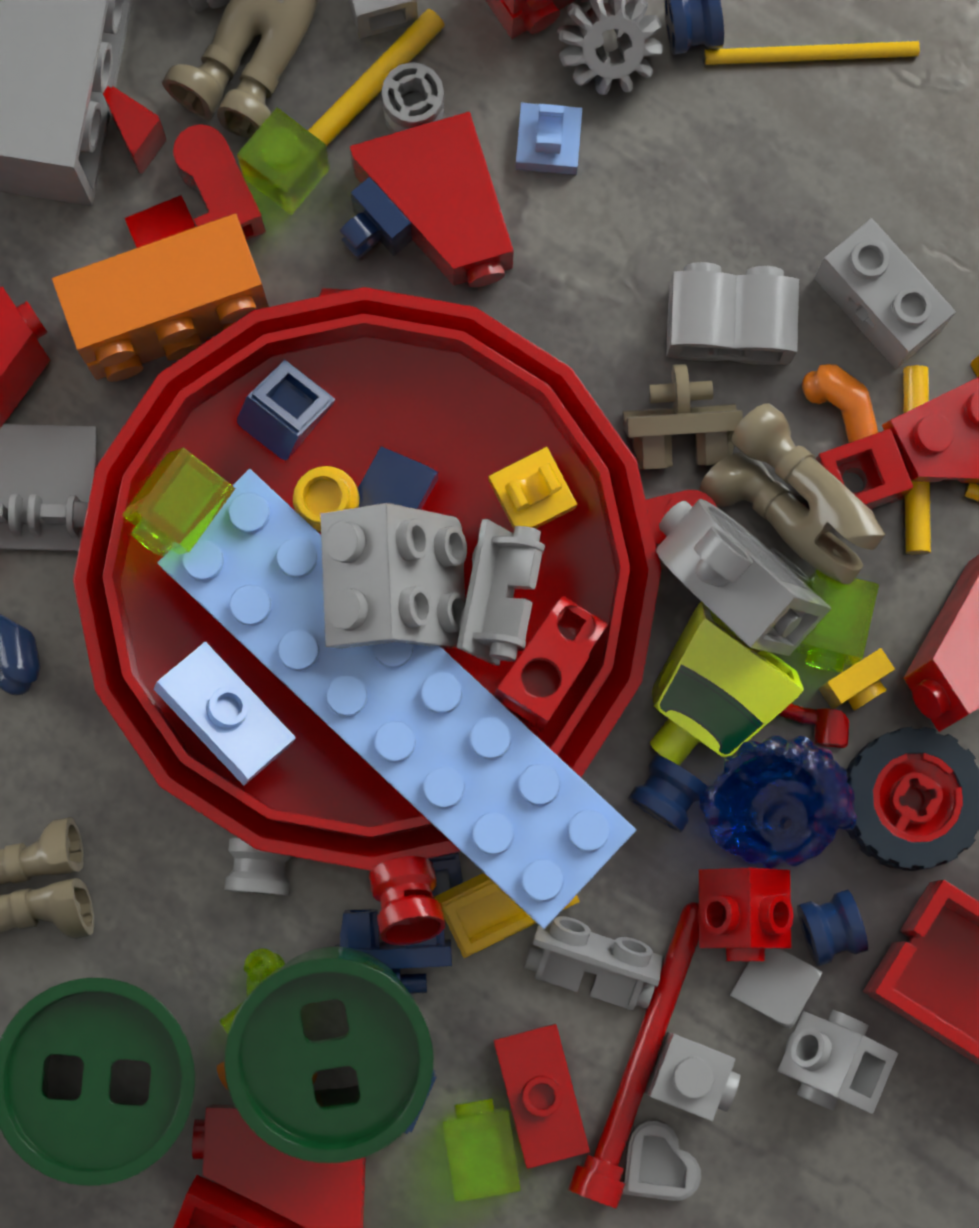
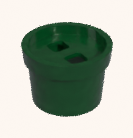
[225,947,434,1163]
[0,978,195,1186]

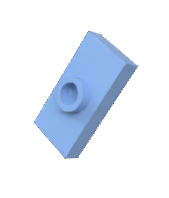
[153,642,296,786]

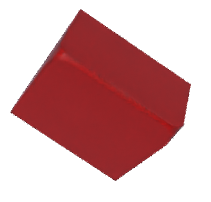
[103,86,167,174]
[124,195,196,248]

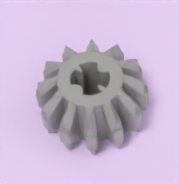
[557,0,663,95]

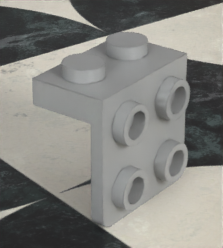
[320,503,467,649]

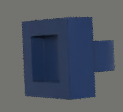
[340,177,412,259]

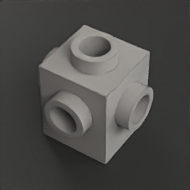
[777,1010,898,1114]

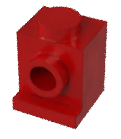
[815,428,913,509]

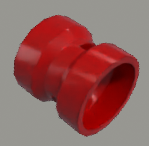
[369,856,445,945]

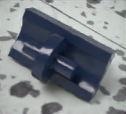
[335,909,452,994]

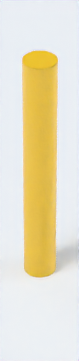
[301,8,445,155]
[903,365,931,555]

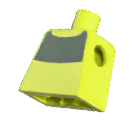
[650,601,804,766]

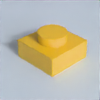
[819,648,895,711]

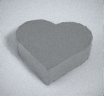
[623,1120,701,1201]

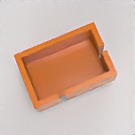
[52,213,269,382]

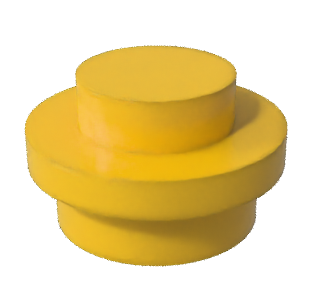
[293,466,359,532]

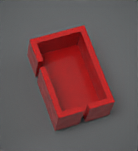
[863,879,979,1066]

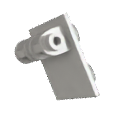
[0,424,97,551]

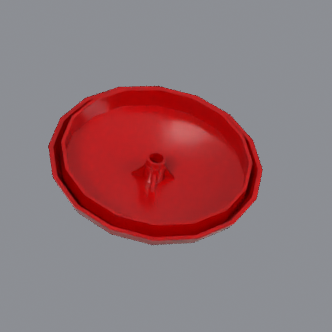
[73,287,662,871]

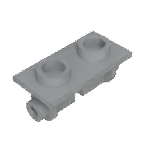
[456,519,545,665]
[524,916,663,1011]

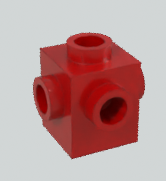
[697,868,793,962]

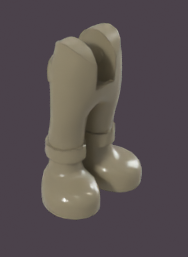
[162,0,318,140]
[699,403,885,585]
[0,817,94,939]

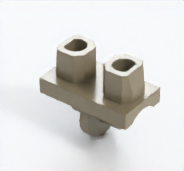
[623,364,743,469]

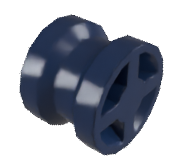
[664,0,724,55]
[628,754,709,833]
[797,890,869,966]

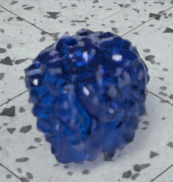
[699,735,858,869]

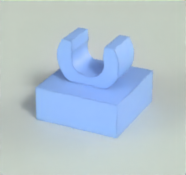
[515,103,582,175]

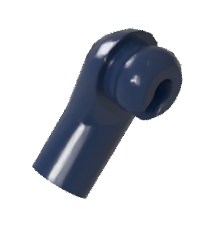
[0,614,41,696]

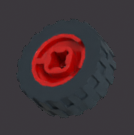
[839,726,979,871]

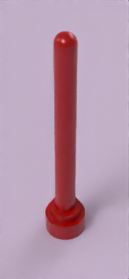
[568,902,699,1209]

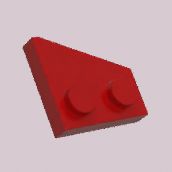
[882,377,979,484]

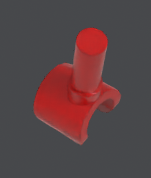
[778,703,850,748]

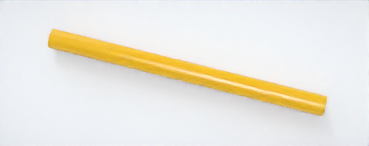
[704,41,920,65]

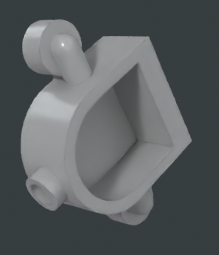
[656,499,832,656]

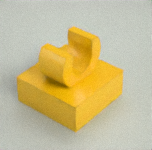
[488,447,577,529]

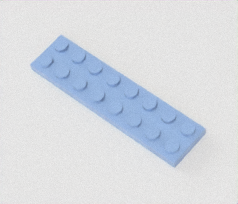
[158,468,636,929]

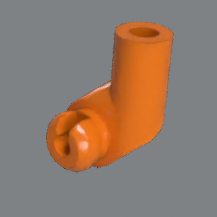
[802,364,879,443]

